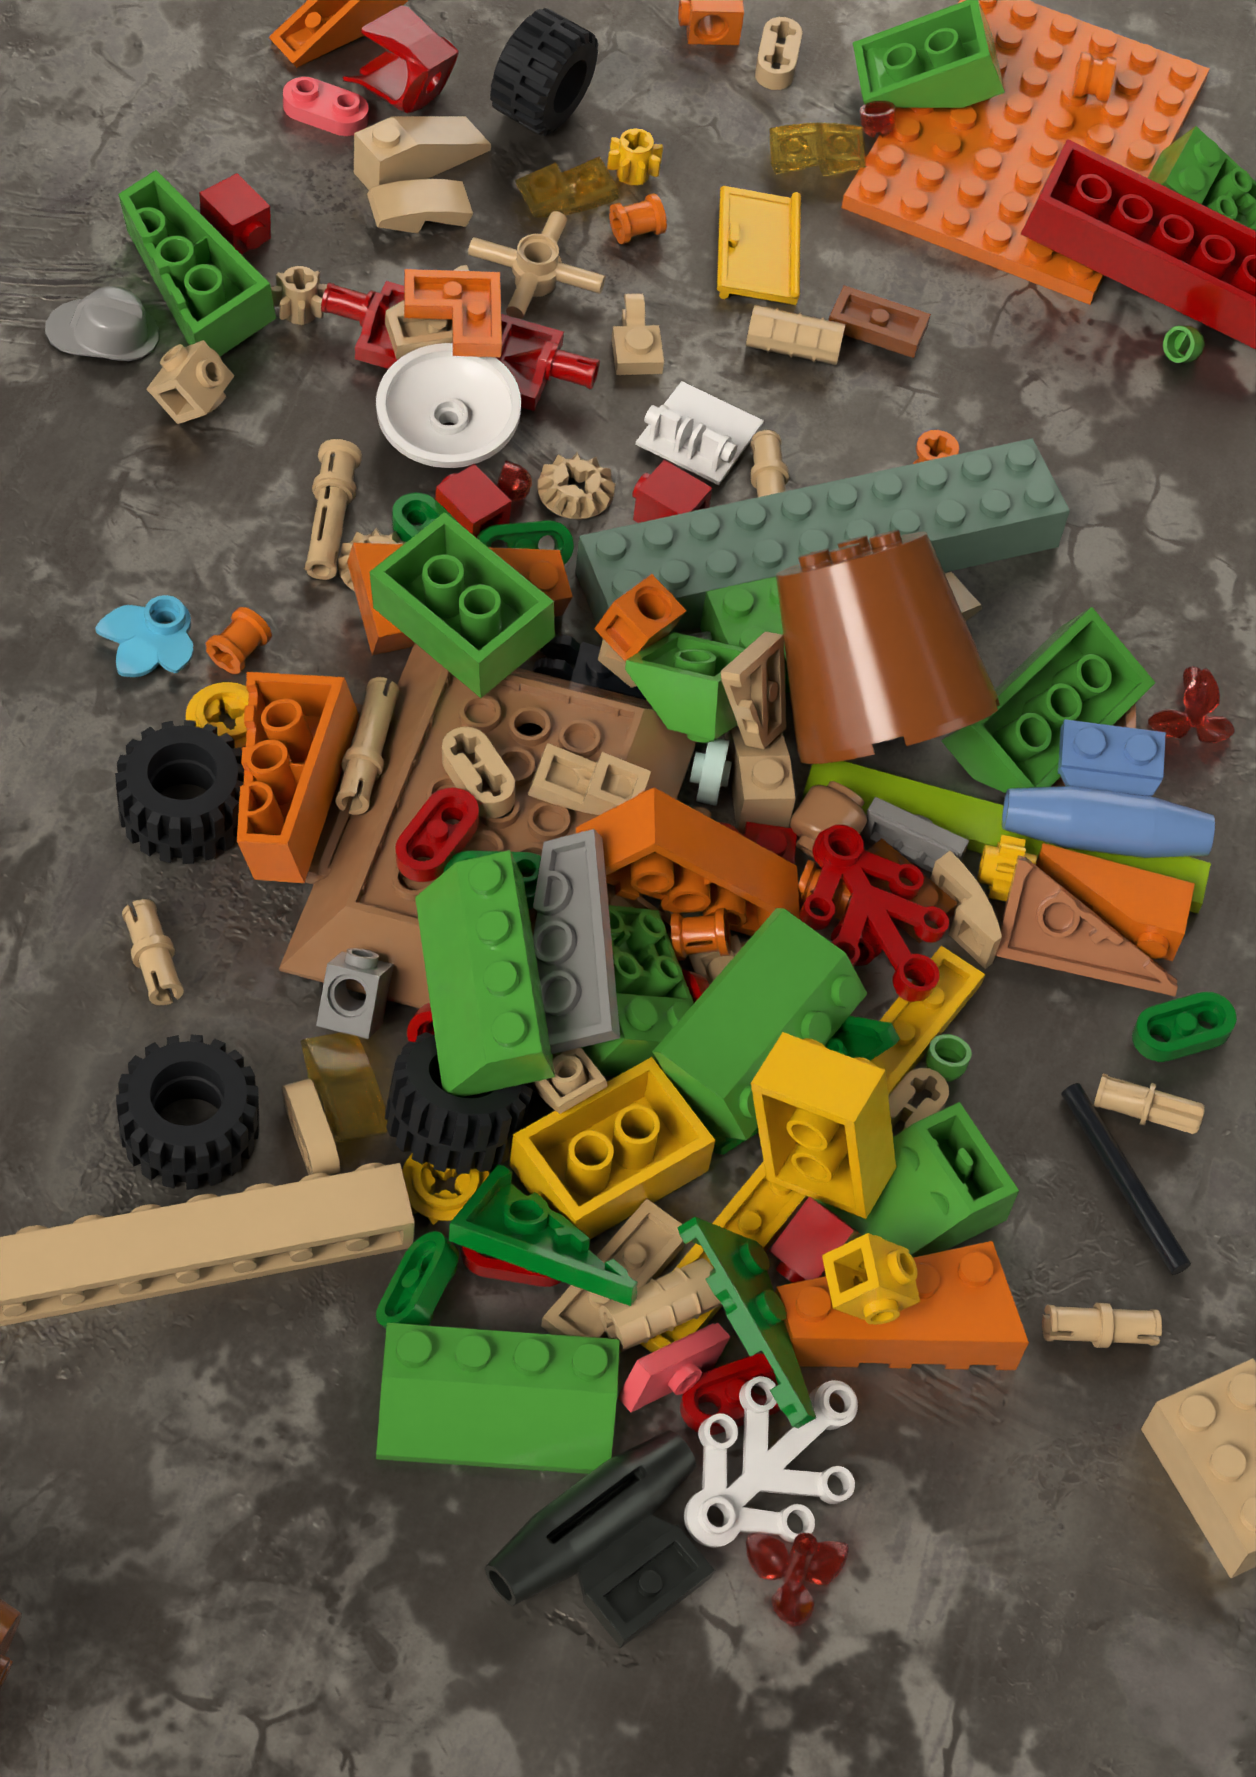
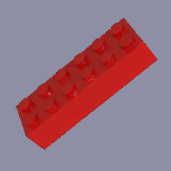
[1021,139,1256,349]

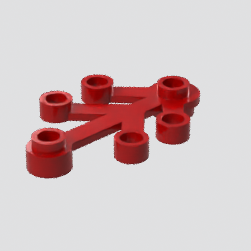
[800,825,949,1002]

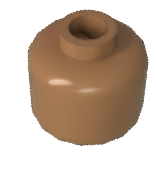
[790,781,867,859]

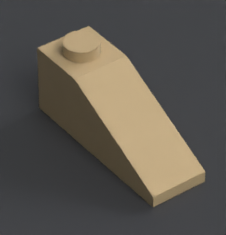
[354,116,491,190]
[725,726,796,834]

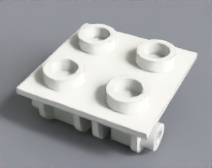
[635,381,764,485]

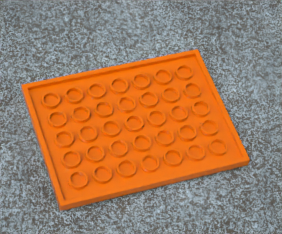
[841,0,1210,305]

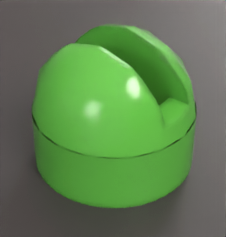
[1163,326,1205,363]
[926,1034,972,1082]

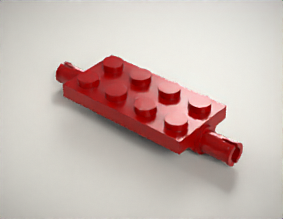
[321,281,600,411]

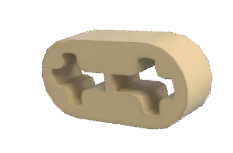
[755,17,802,90]
[442,727,515,818]
[888,1068,949,1130]
[282,1078,341,1176]

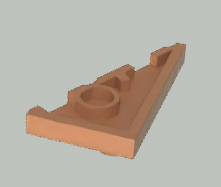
[995,855,1178,996]

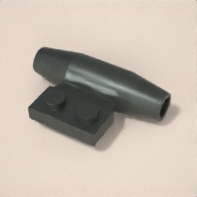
[485,1430,715,1648]

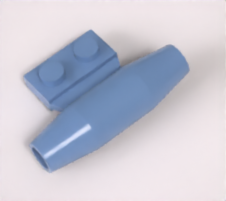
[1002,719,1215,858]

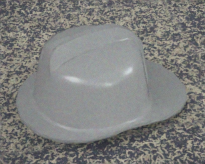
[45,286,159,361]

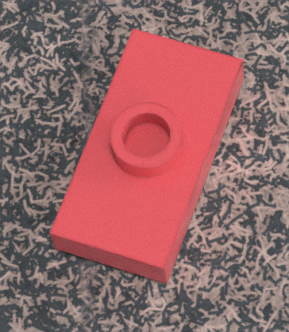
[618,1323,731,1413]

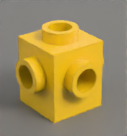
[822,1233,920,1325]

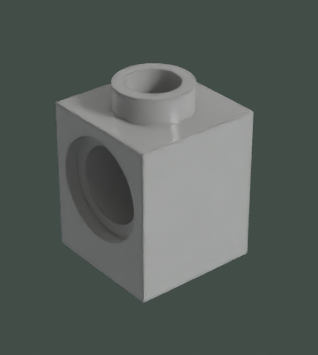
[316,948,394,1039]

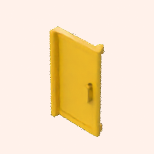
[717,186,801,305]

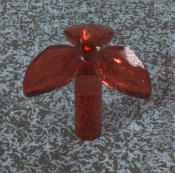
[1148,666,1234,743]
[746,1532,849,1626]

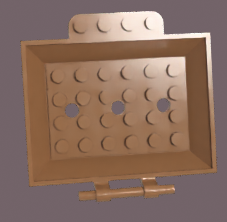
[279,643,712,1008]

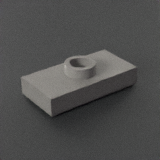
[861,797,969,872]

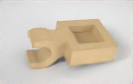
[611,293,664,375]

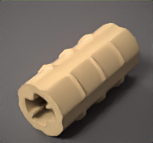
[746,305,845,365]
[599,1258,722,1352]

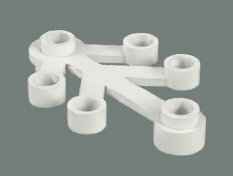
[684,1376,858,1548]

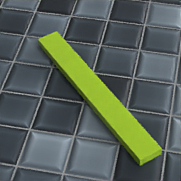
[801,761,1211,913]

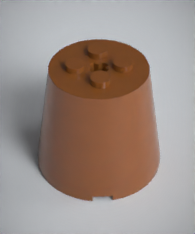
[776,530,1000,764]

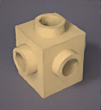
[147,340,235,424]

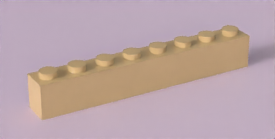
[0,1163,415,1326]

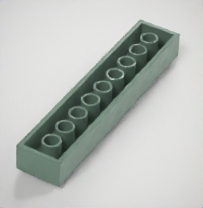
[575,438,1070,639]

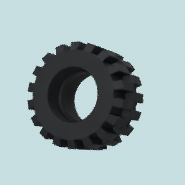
[490,8,598,136]
[115,720,244,864]
[385,1032,533,1174]
[116,1034,260,1190]

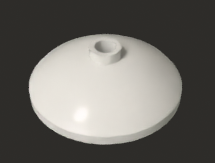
[376,343,521,468]

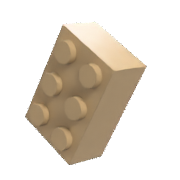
[1141,1358,1256,1578]

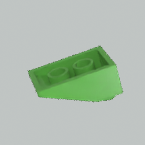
[852,0,1005,108]

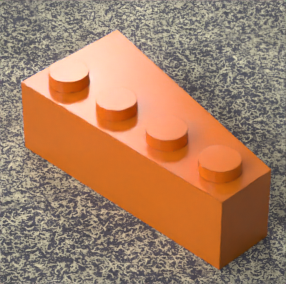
[347,543,573,655]
[237,672,360,883]
[576,787,800,936]
[775,1241,1029,1370]

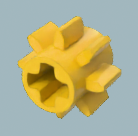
[607,128,663,185]
[977,835,1037,901]

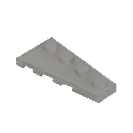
[533,829,620,1054]

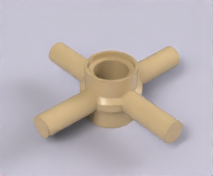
[468,211,606,319]

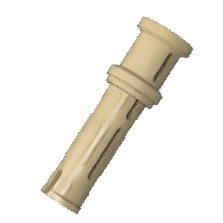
[305,439,362,580]

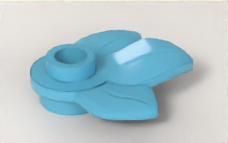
[95,595,194,677]

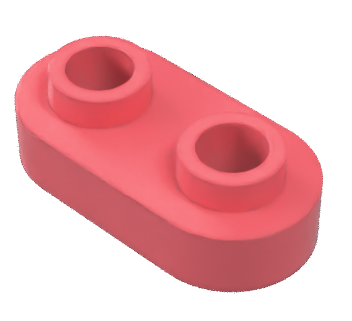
[283,77,369,136]

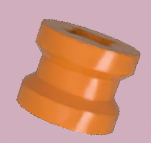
[1072,52,1117,102]

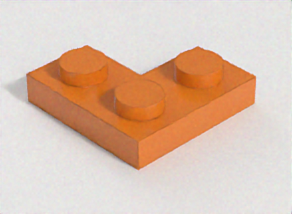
[404,269,502,357]

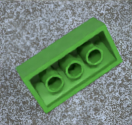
[941,607,1156,793]
[415,850,555,1097]
[652,908,868,1140]
[376,1323,620,1474]

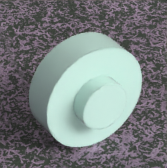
[690,738,732,806]

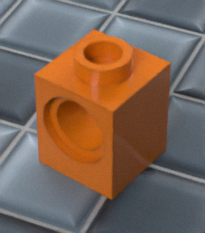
[678,0,744,45]
[594,574,687,662]

